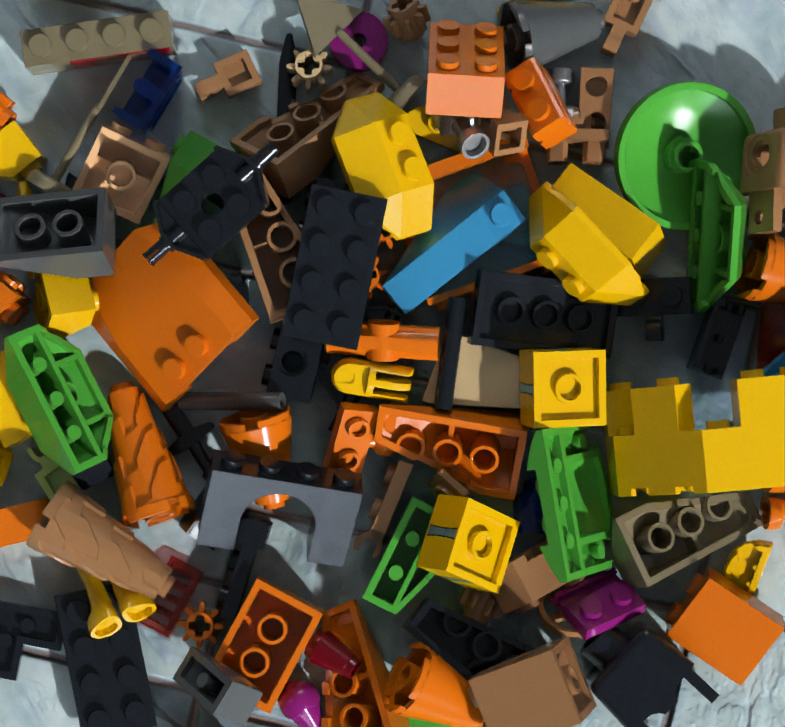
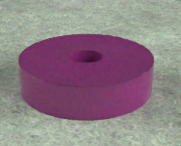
[330,12,388,72]

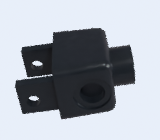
[580,622,719,727]

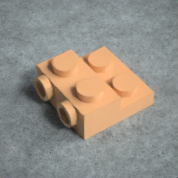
[72,120,171,225]

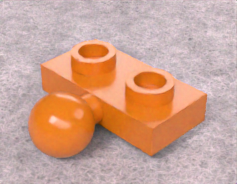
[323,402,395,473]

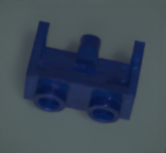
[112,48,184,134]

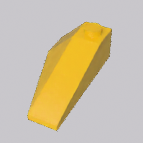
[16,182,99,339]

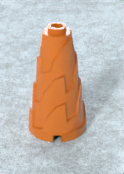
[107,381,196,530]

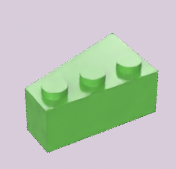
[362,495,435,615]

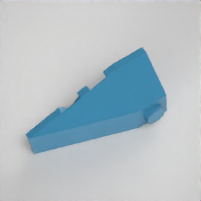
[382,170,526,316]

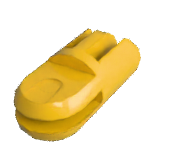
[331,357,414,404]

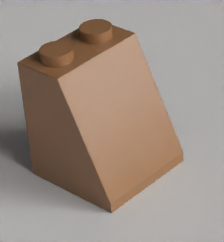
[468,636,597,727]

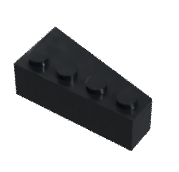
[402,598,535,680]

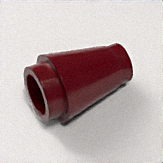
[304,629,362,679]

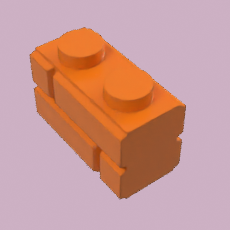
[505,57,578,149]

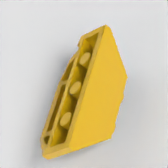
[331,92,434,241]
[529,181,649,306]

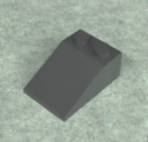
[0,187,117,279]

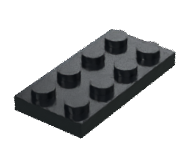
[281,184,388,350]
[467,269,619,359]
[54,583,157,727]

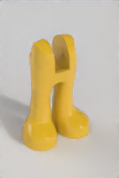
[76,567,157,639]

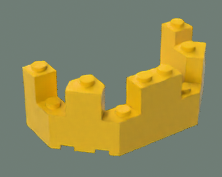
[603,367,785,497]

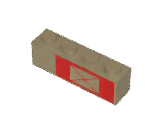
[20,10,178,75]

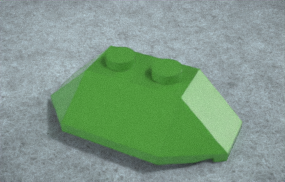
[686,159,749,312]
[4,324,114,475]

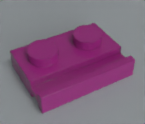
[553,568,647,640]

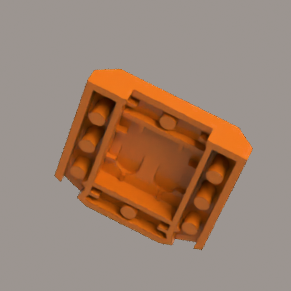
[90,223,260,412]

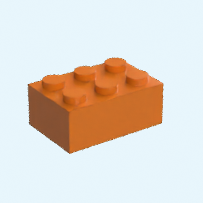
[425,20,505,119]
[214,575,325,714]

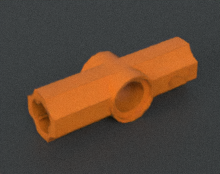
[325,319,441,362]

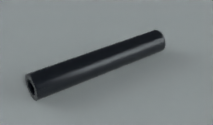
[433,296,467,410]

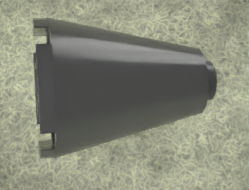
[498,0,605,70]

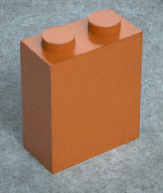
[664,566,785,686]

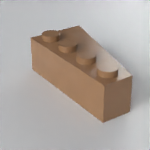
[239,173,301,324]

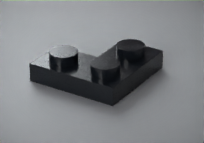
[0,600,63,681]

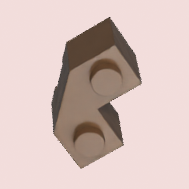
[493,536,585,614]

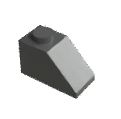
[172,646,263,726]

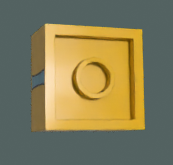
[519,347,607,429]
[416,494,520,594]

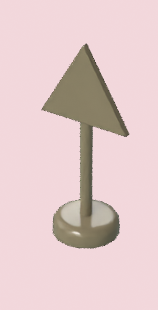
[296,0,426,109]
[25,55,132,193]

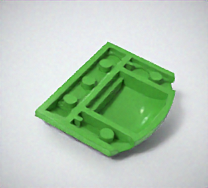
[527,426,613,583]

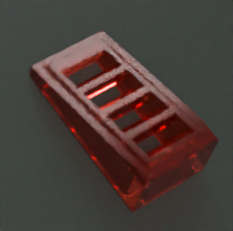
[136,555,204,641]

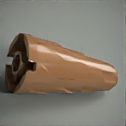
[26,481,176,600]

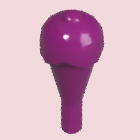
[278,680,324,727]

